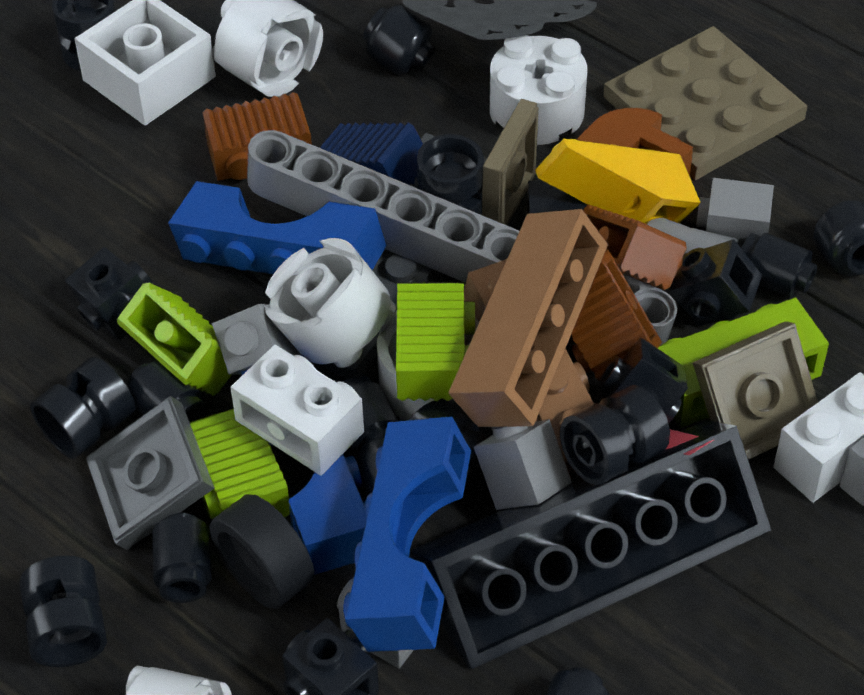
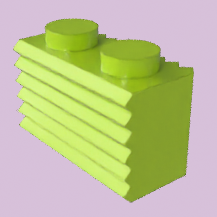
[117,283,231,396]
[396,283,475,401]
[190,409,290,519]

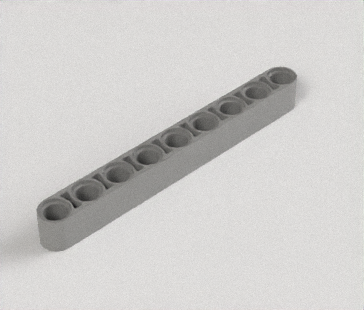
[247,130,677,346]

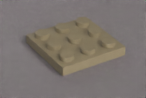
[603,26,808,180]

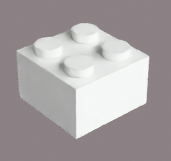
[74,0,216,126]

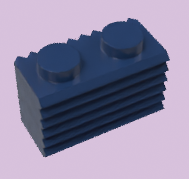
[320,122,423,185]

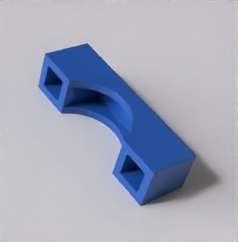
[168,181,387,274]
[241,355,367,575]
[343,417,471,652]

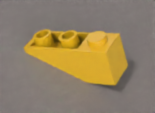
[535,138,701,224]

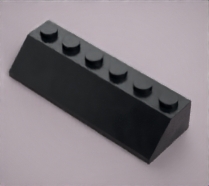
[411,420,771,669]

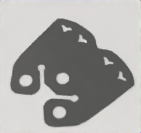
[402,0,597,40]

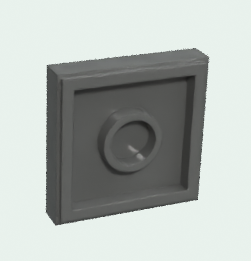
[86,396,215,550]

